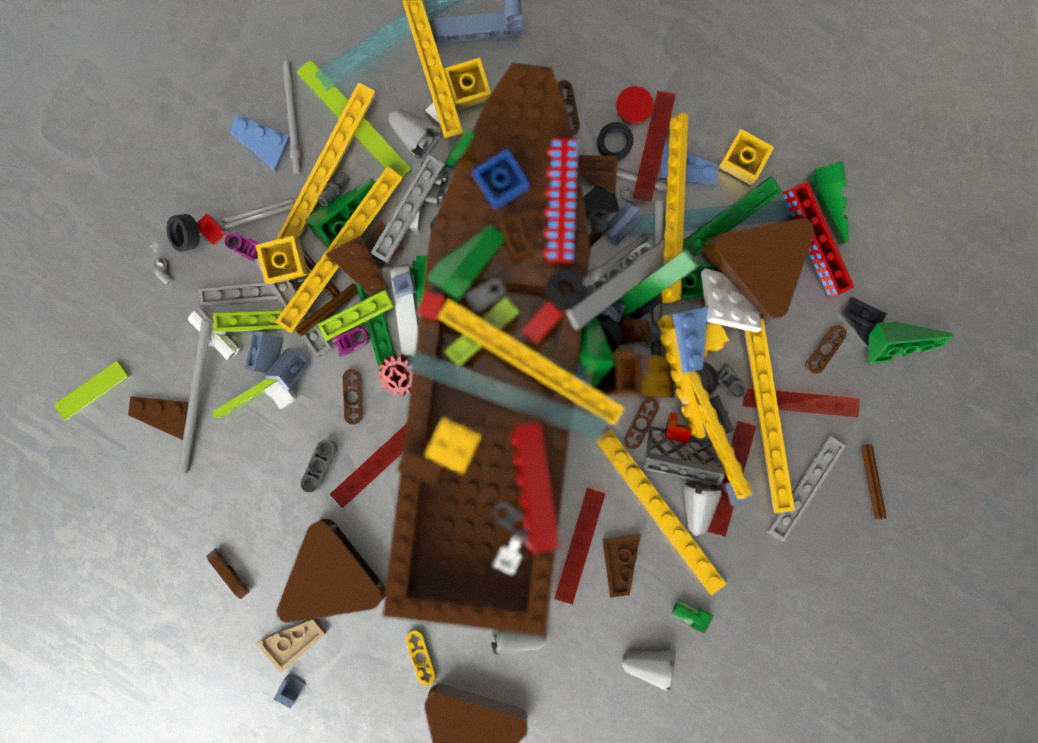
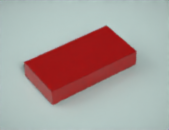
[521,301,563,345]

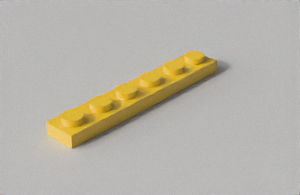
[660,326,706,439]

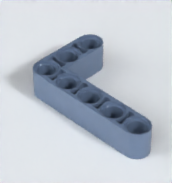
[429,0,523,43]

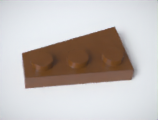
[326,236,388,296]
[602,534,641,598]

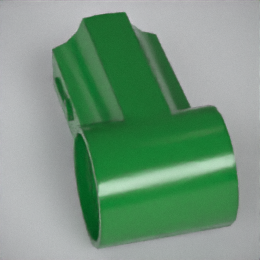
[671,599,713,634]

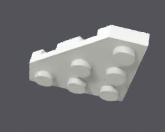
[701,268,762,333]

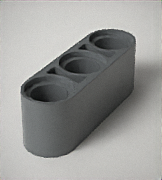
[301,439,337,493]
[493,502,528,542]

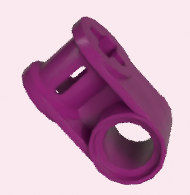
[224,233,261,262]
[331,328,370,357]

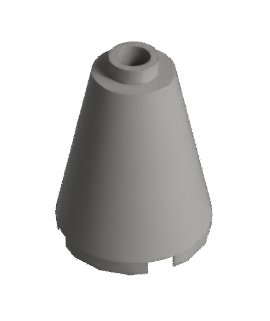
[389,108,441,159]
[683,480,723,536]
[491,630,546,655]
[622,651,676,691]

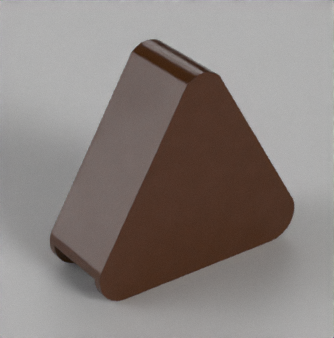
[702,218,814,319]
[578,353,675,398]
[276,519,386,623]
[424,684,528,743]

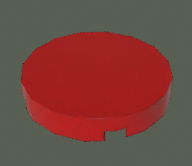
[616,86,654,125]

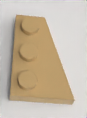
[256,619,326,673]

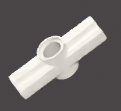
[188,308,240,360]

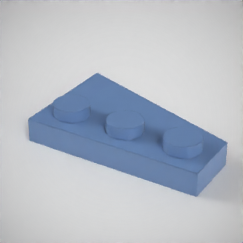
[230,114,290,172]
[659,140,718,185]
[673,306,708,373]

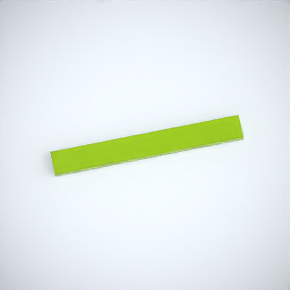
[296,60,412,179]

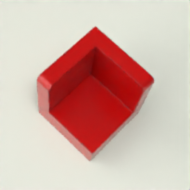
[197,213,227,245]
[417,291,446,321]
[665,412,692,444]

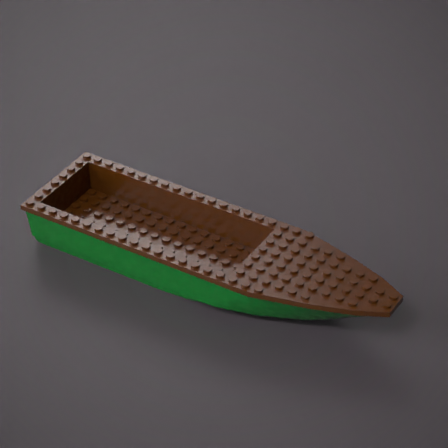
[382,63,590,636]

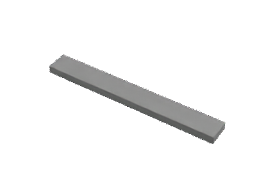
[566,238,665,329]

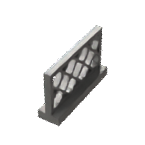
[643,426,725,486]

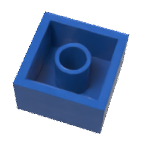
[472,150,529,211]

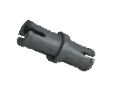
[317,171,349,206]
[709,395,734,434]

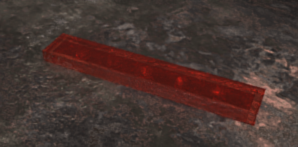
[633,91,676,202]
[742,388,860,417]
[708,421,757,537]
[330,424,406,508]
[554,488,606,605]

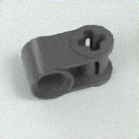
[465,279,505,314]
[717,363,747,399]

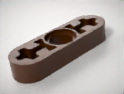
[558,80,580,136]
[805,325,847,374]
[342,369,363,425]
[624,398,659,449]
[207,549,250,599]

